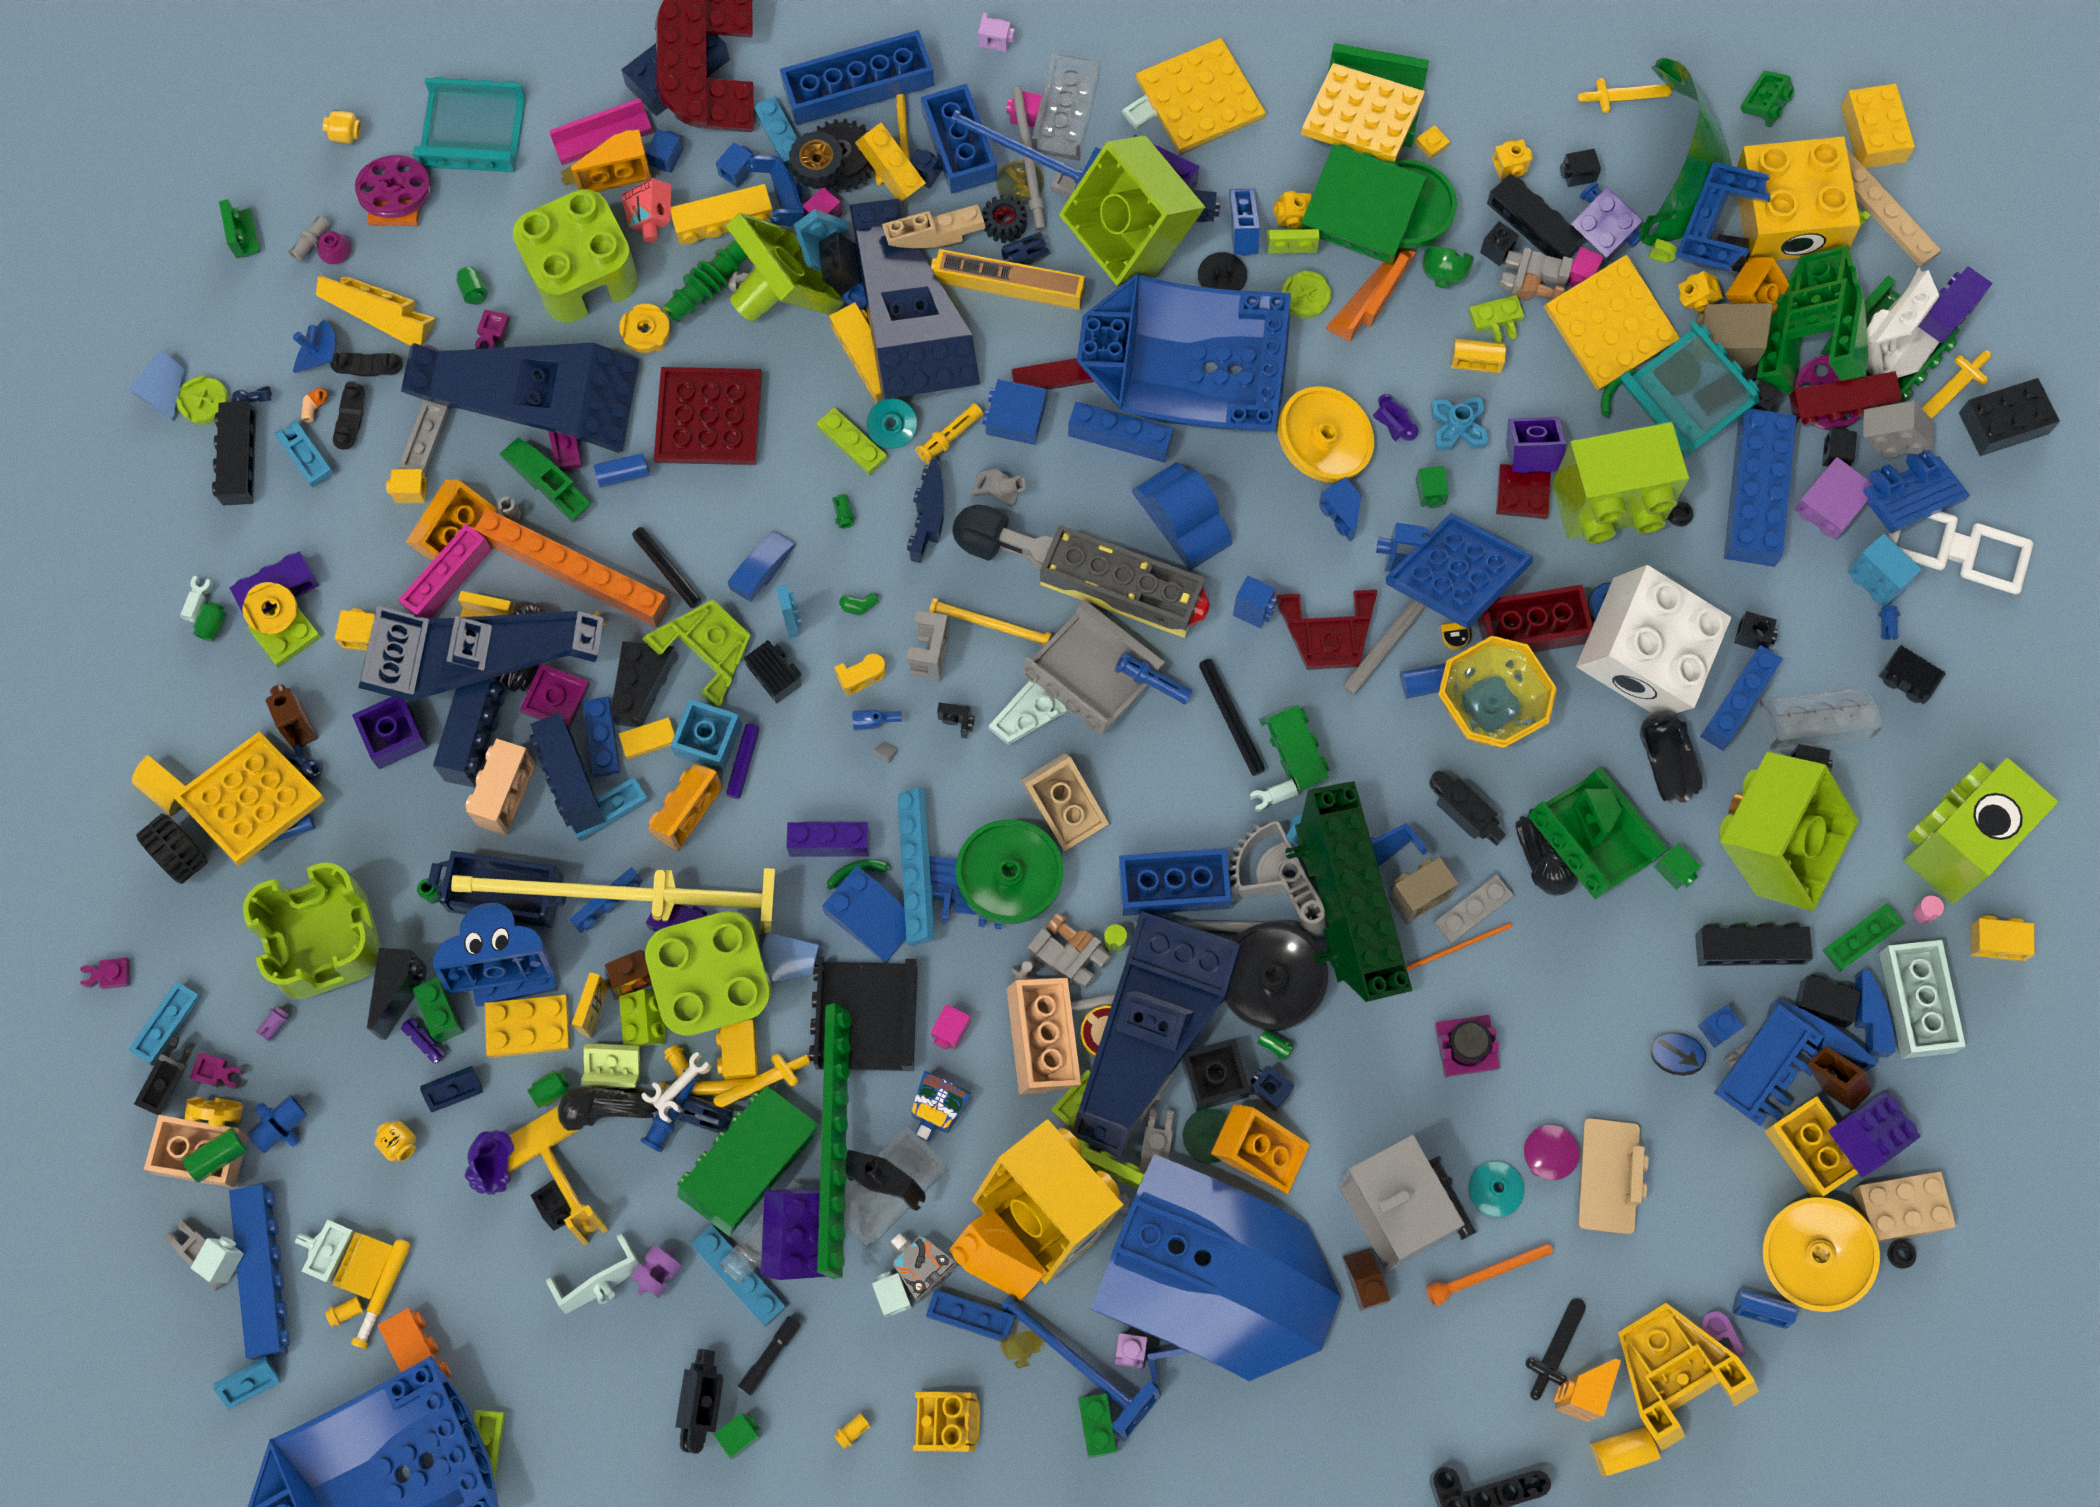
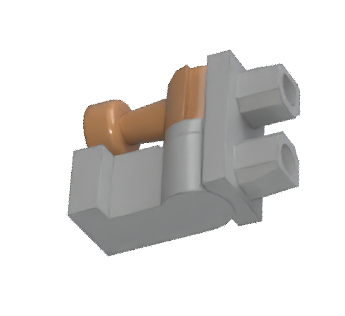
[1498,248,1573,301]
[1027,912,1110,989]

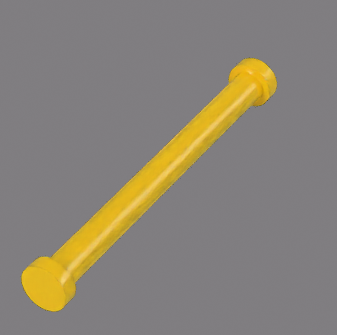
[929,598,1052,647]

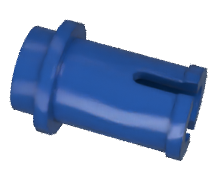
[1879,606,1900,640]

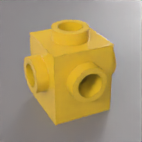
[1491,139,1533,180]
[1273,191,1311,229]
[1678,271,1723,312]

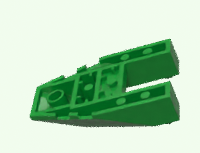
[1756,245,1869,393]

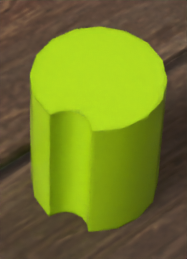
[1104,924,1127,953]

